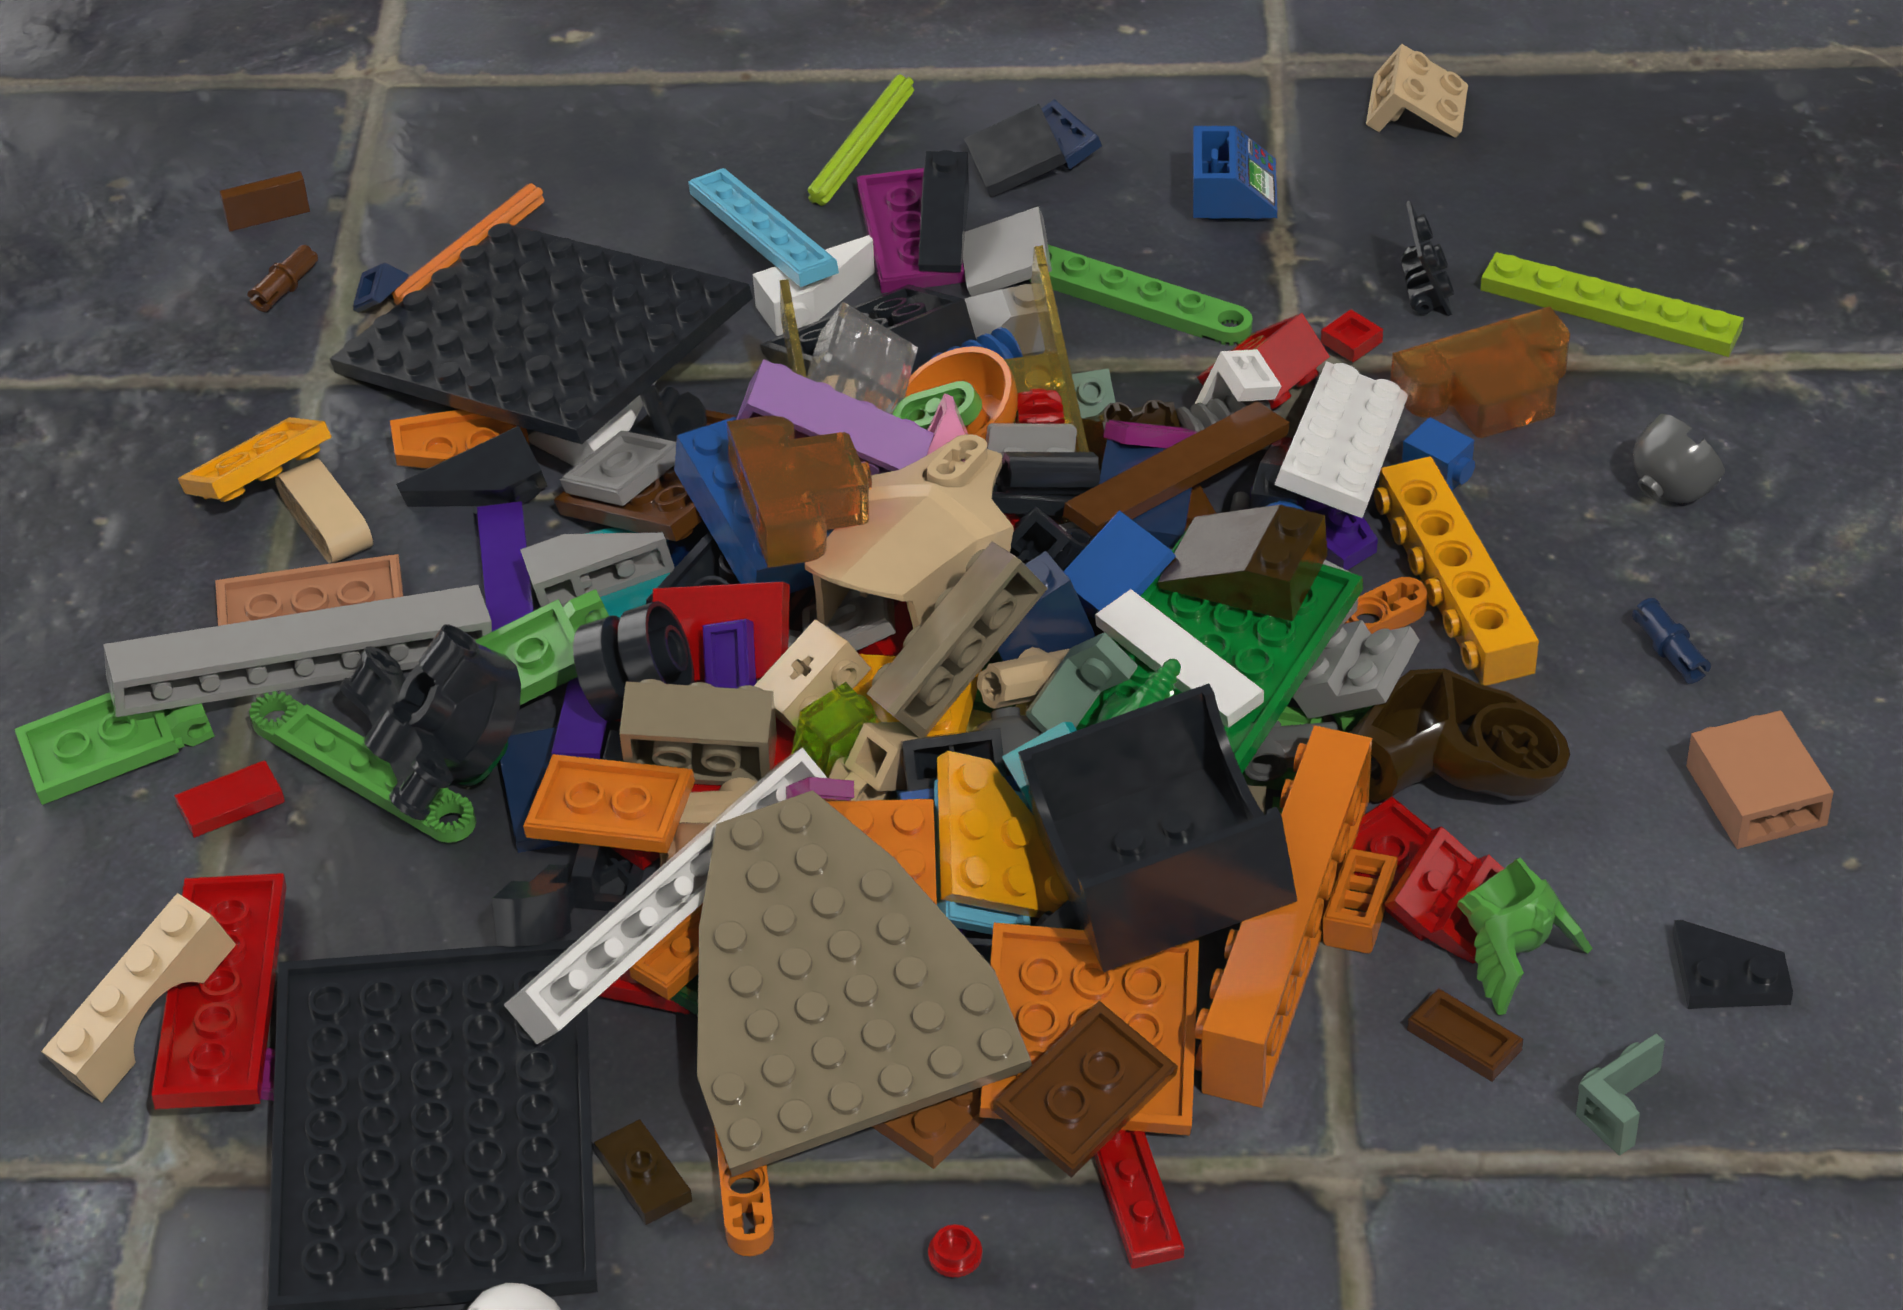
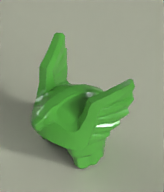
[1457,858,1593,1015]

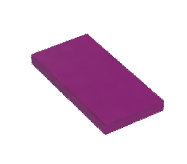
[856,168,965,293]

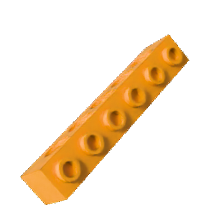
[1374,456,1539,686]

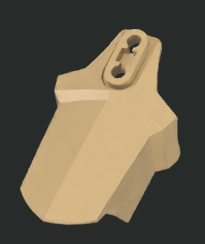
[805,434,1014,629]

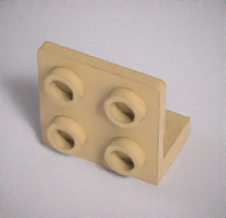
[1366,44,1468,138]

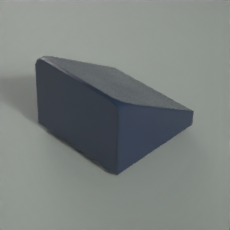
[353,262,409,313]

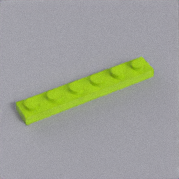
[1480,252,1744,357]

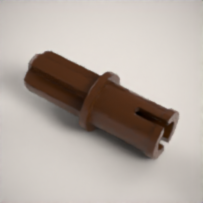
[247,245,318,312]

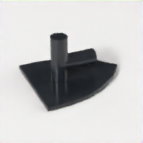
[629,385,707,442]

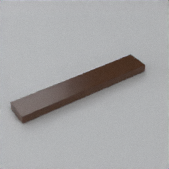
[1063,401,1290,537]

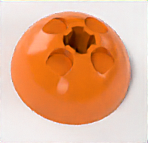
[891,346,1018,441]

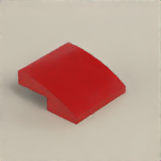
[1384,826,1505,964]

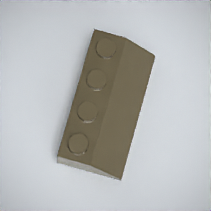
[866,541,1048,738]

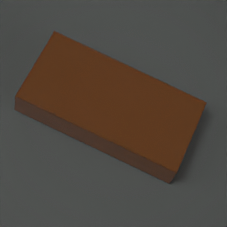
[220,171,310,232]
[1407,988,1523,1082]

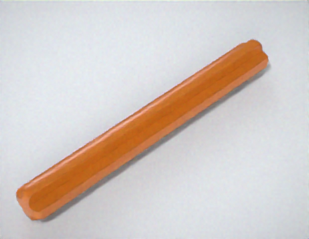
[392,183,544,306]

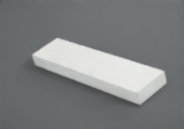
[1095,589,1264,727]

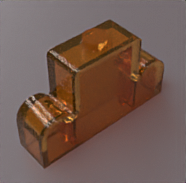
[1391,306,1570,438]
[727,416,872,568]

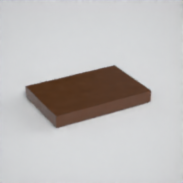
[992,1001,1178,1178]

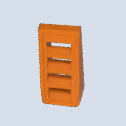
[1323,848,1397,953]

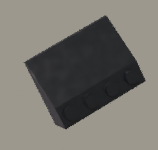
[760,284,976,396]

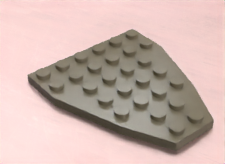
[697,790,1032,1177]

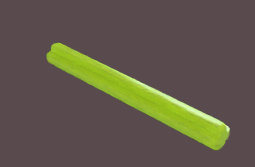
[807,74,914,206]

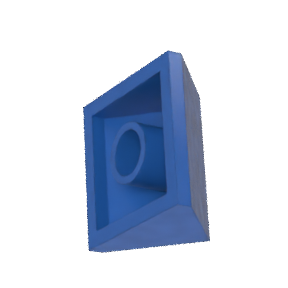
[1063,510,1176,619]

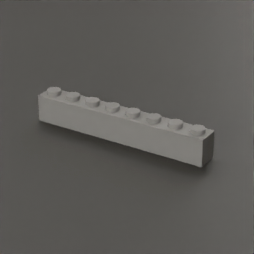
[103,585,492,717]

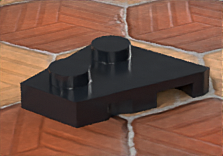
[1673,920,1793,1009]

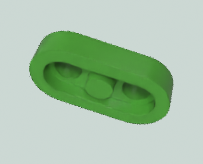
[893,381,982,430]

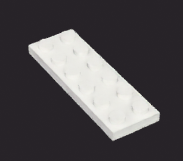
[1274,361,1409,518]

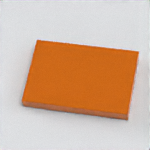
[523,754,695,853]

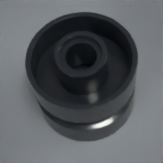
[573,601,694,721]

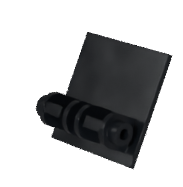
[1401,201,1454,316]

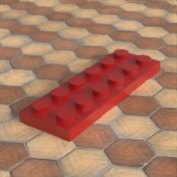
[152,873,287,1109]

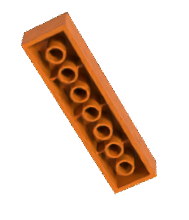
[1195,725,1372,1108]

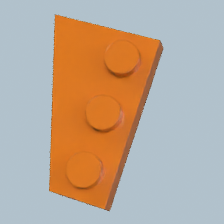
[390,409,530,468]

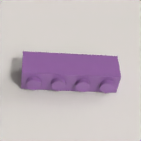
[734,359,934,479]

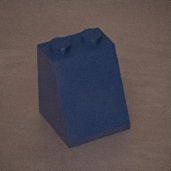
[989,551,1095,663]

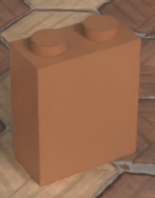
[1686,710,1834,849]

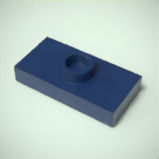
[1041,99,1102,169]

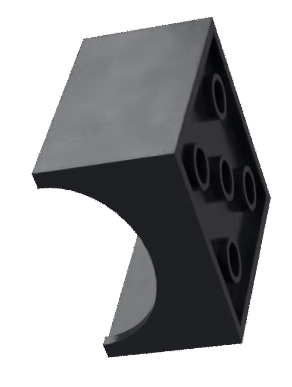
[1018,683,1297,972]

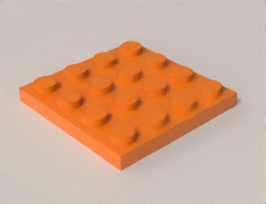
[979,922,1199,1136]

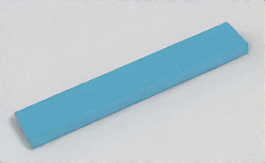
[688,168,839,287]

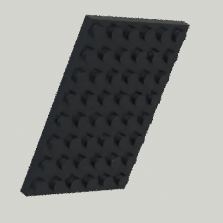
[330,223,753,445]
[267,939,598,1310]

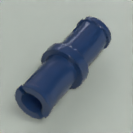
[1632,598,1711,684]

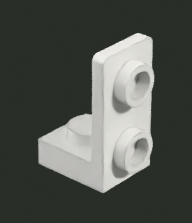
[1195,349,1282,405]

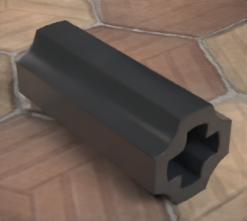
[999,452,1100,495]

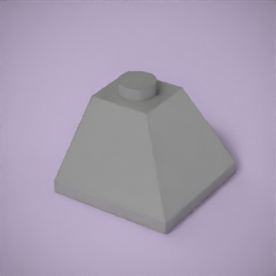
[965,282,1054,354]

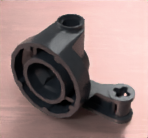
[340,624,521,820]

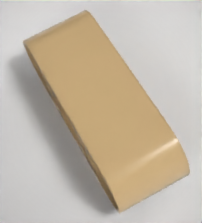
[275,458,373,564]

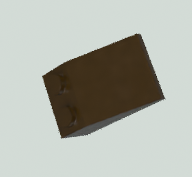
[1158,504,1328,621]

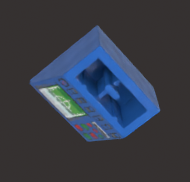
[1193,126,1277,219]

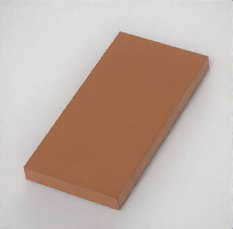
[215,554,404,626]

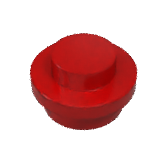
[928,1224,982,1277]

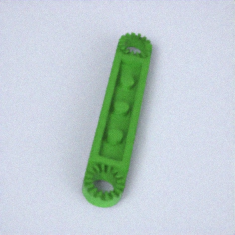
[1029,245,1253,346]
[249,691,476,843]

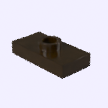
[594,1119,692,1225]

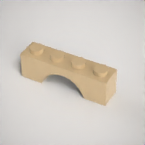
[41,893,236,1103]

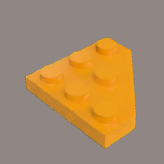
[937,751,1070,918]

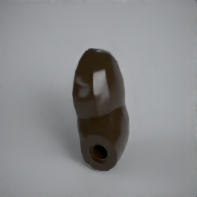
[1350,668,1570,803]

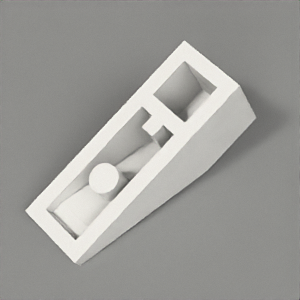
[753,235,875,336]

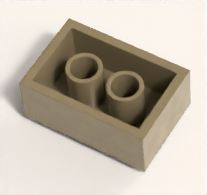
[619,679,777,785]

